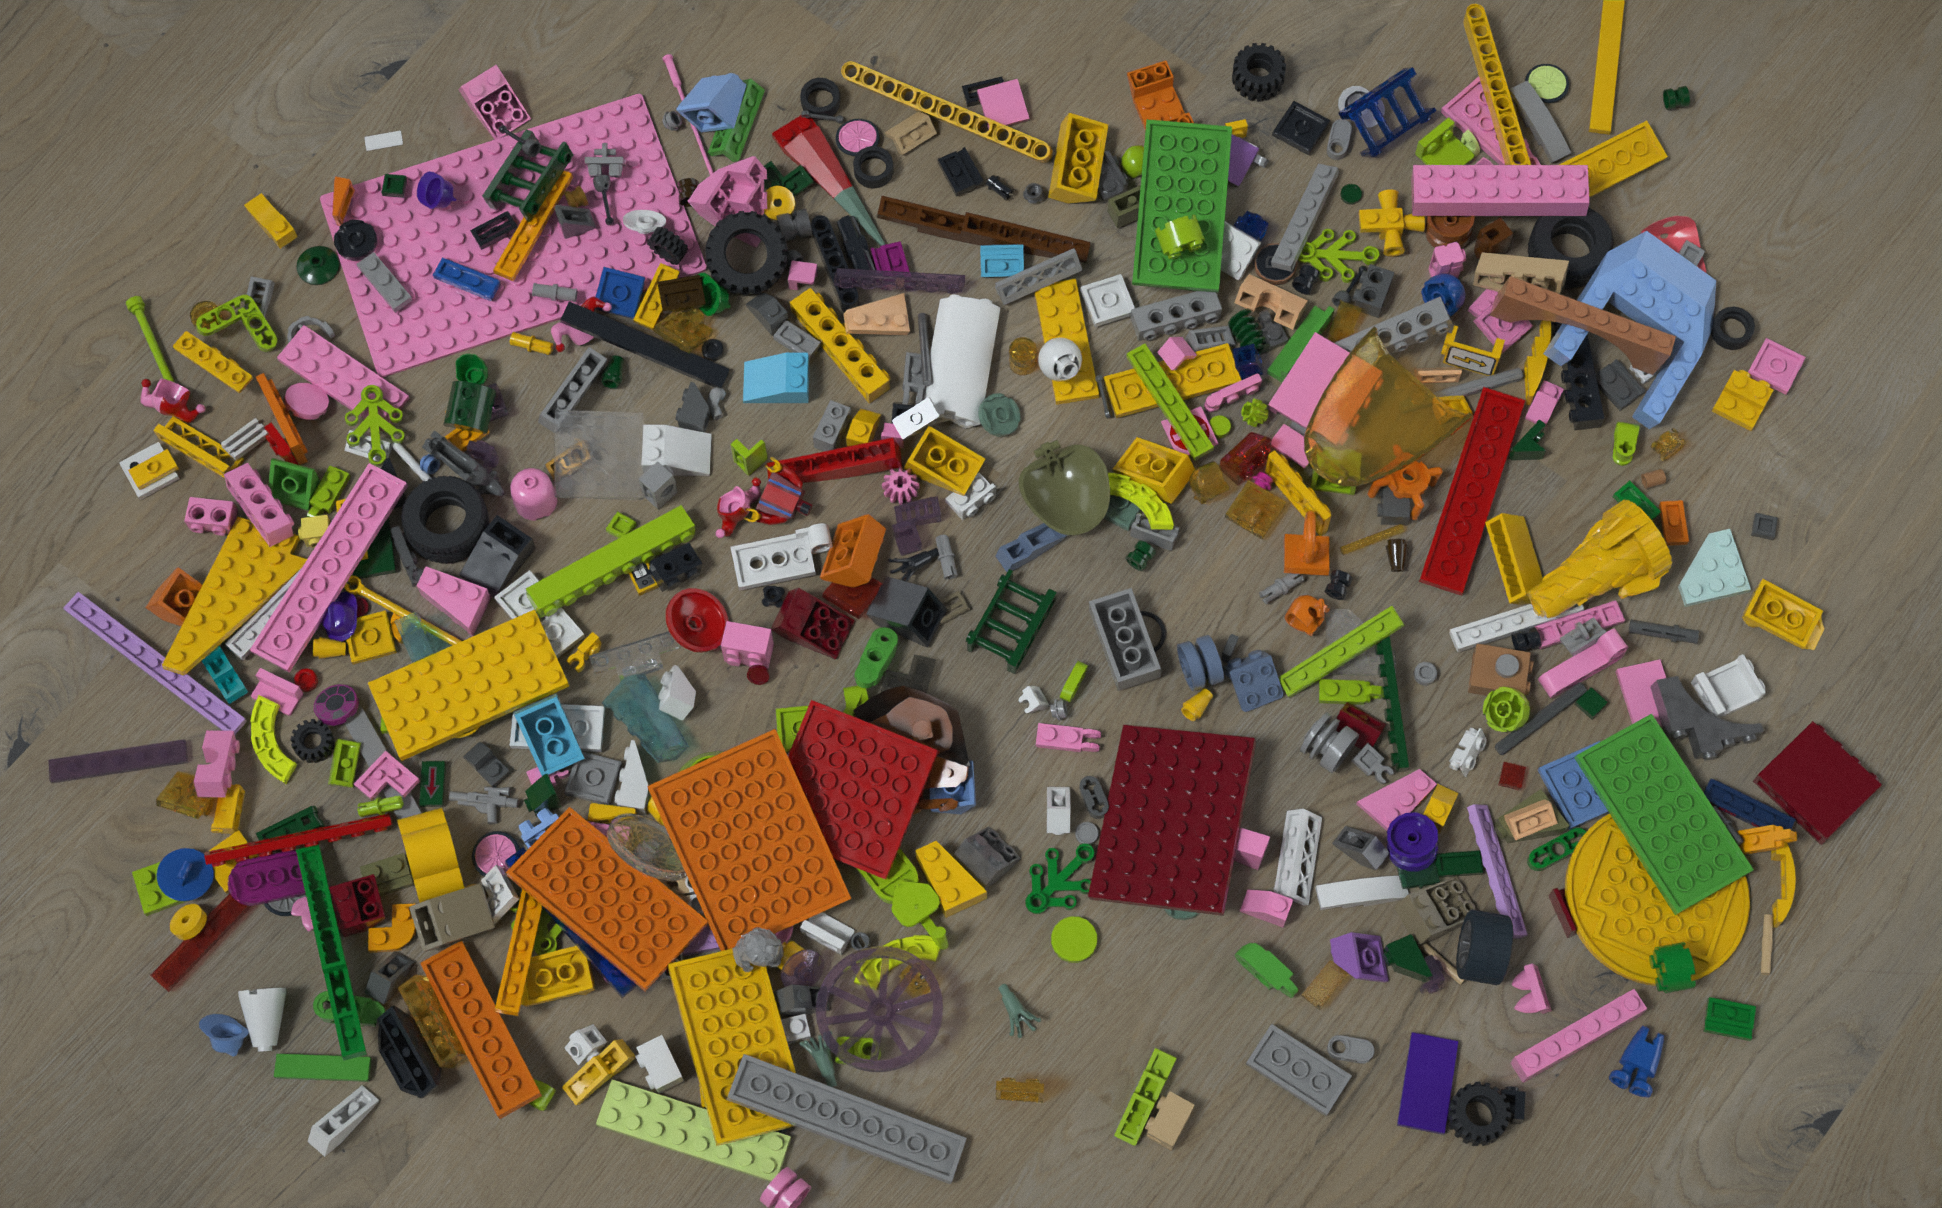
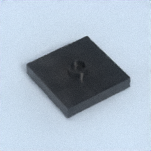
[1272,101,1330,155]

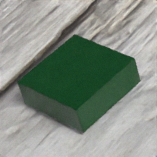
[381,174,407,198]
[1575,687,1608,720]

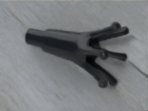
[888,548,939,582]

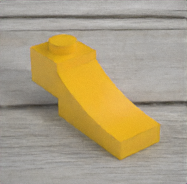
[244,193,298,249]
[562,1039,636,1105]

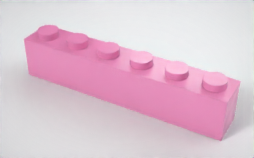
[1510,989,1647,1083]

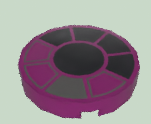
[314,684,359,726]

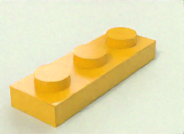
[633,263,680,330]

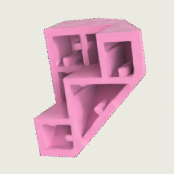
[688,156,767,247]

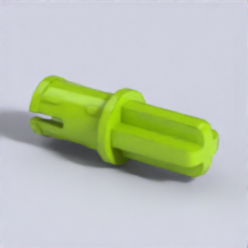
[357,796,404,817]

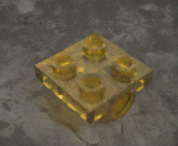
[654,308,714,353]
[1225,480,1286,540]
[156,771,215,819]

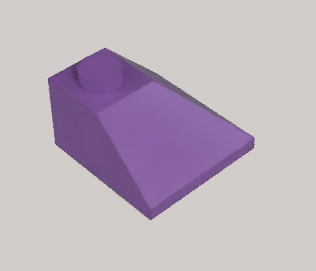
[1228,134,1259,186]
[1330,932,1388,983]

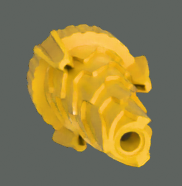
[1527,500,1672,618]

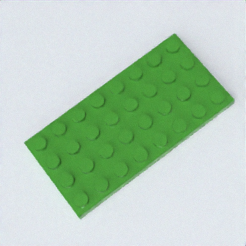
[1132,119,1232,293]
[1574,714,1754,915]

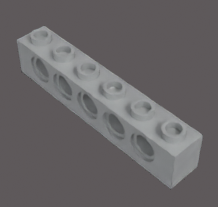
[1334,297,1453,363]

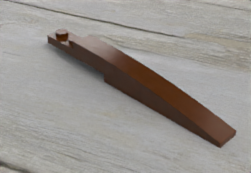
[876,196,1091,263]

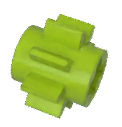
[1241,398,1269,427]

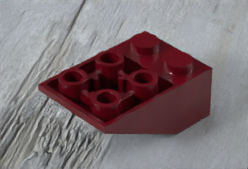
[771,587,854,659]

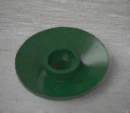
[296,246,340,285]

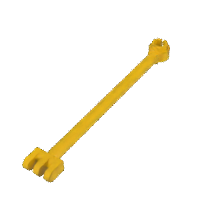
[344,576,462,645]

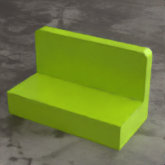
[730,439,768,476]

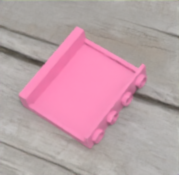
[1268,332,1384,447]

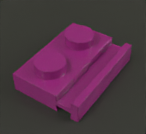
[871,241,912,289]

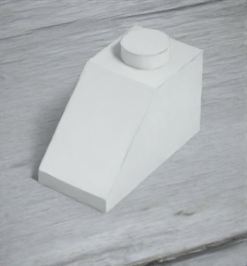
[1047,787,1070,835]

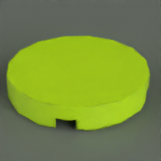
[1051,916,1097,963]

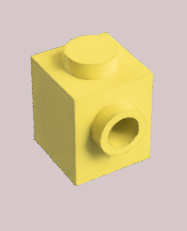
[298,515,331,548]

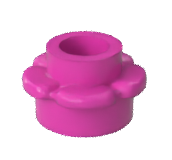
[1253,472,1274,491]

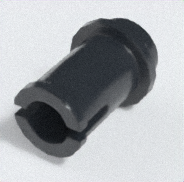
[986,175,1014,200]

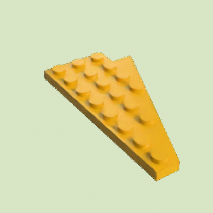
[162,517,307,676]

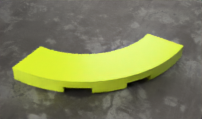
[1108,473,1174,530]
[250,695,297,784]
[854,935,940,990]

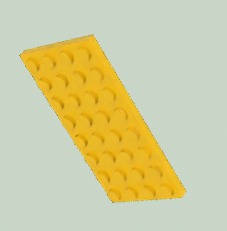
[368,609,569,761]
[668,948,796,1146]

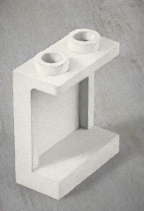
[1691,654,1765,718]

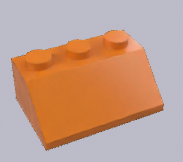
[820,514,886,587]

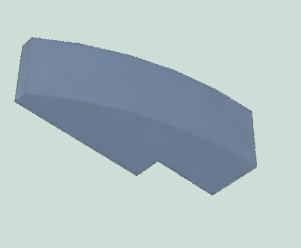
[995,523,1067,572]

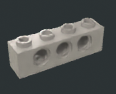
[1131,291,1222,341]
[538,347,607,434]

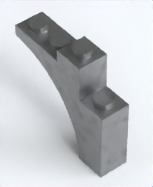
[1650,676,1764,761]

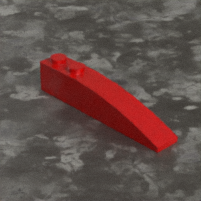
[767,437,902,483]

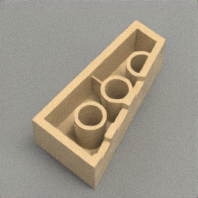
[1473,252,1569,295]

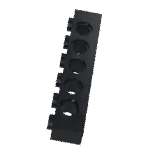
[1551,321,1604,430]

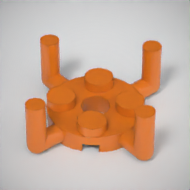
[1368,445,1442,520]

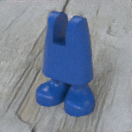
[1609,1025,1664,1098]

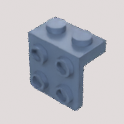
[1222,650,1283,712]

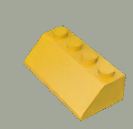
[1048,113,1109,203]

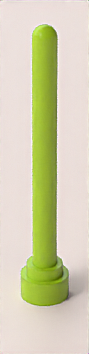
[125,296,175,382]

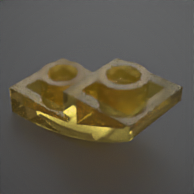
[1327,300,1362,343]

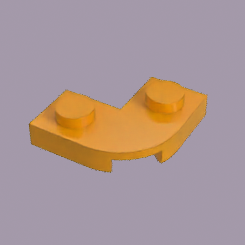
[368,903,416,953]

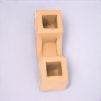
[1235,274,1308,330]

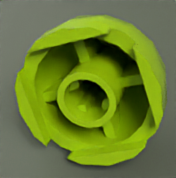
[1483,687,1530,733]

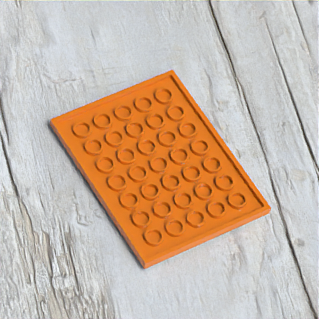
[647,729,851,951]

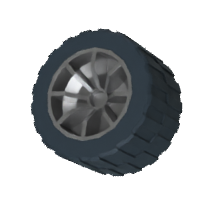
[1456,909,1513,986]

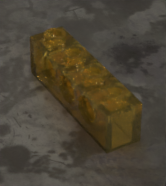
[398,975,468,1068]

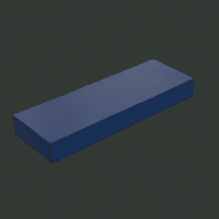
[433,257,501,301]

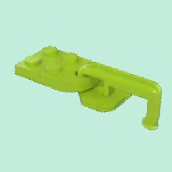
[855,848,948,950]

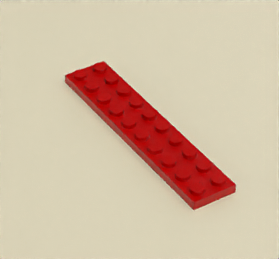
[1419,387,1525,596]

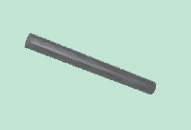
[918,313,932,386]

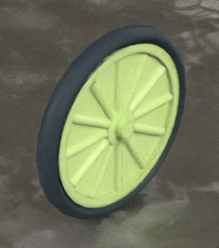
[1525,64,1569,103]

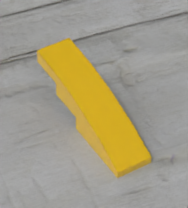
[1524,320,1551,405]

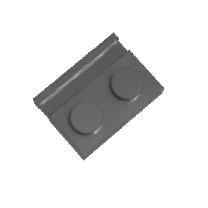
[1596,359,1645,411]

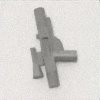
[449,786,519,825]

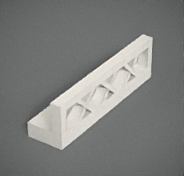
[1274,809,1322,905]

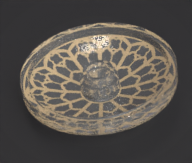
[607,813,687,881]

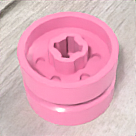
[760,1167,811,1208]

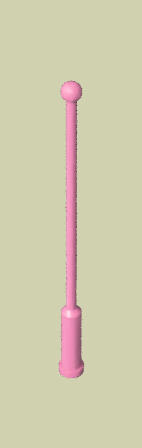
[662,54,713,175]

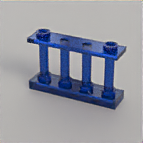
[1338,67,1437,158]

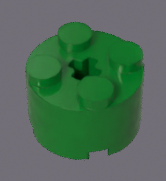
[1649,942,1696,994]

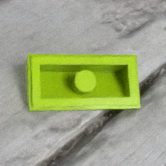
[328,739,361,788]

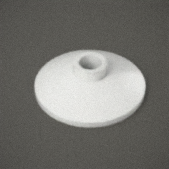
[623,210,666,234]

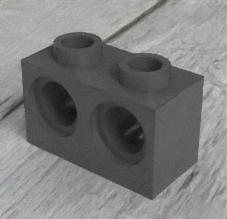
[1352,264,1395,318]

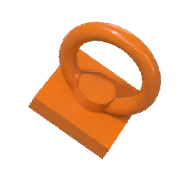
[1284,510,1329,576]

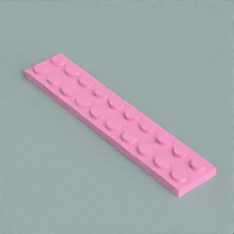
[250,463,408,673]

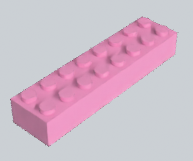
[1411,165,1589,216]

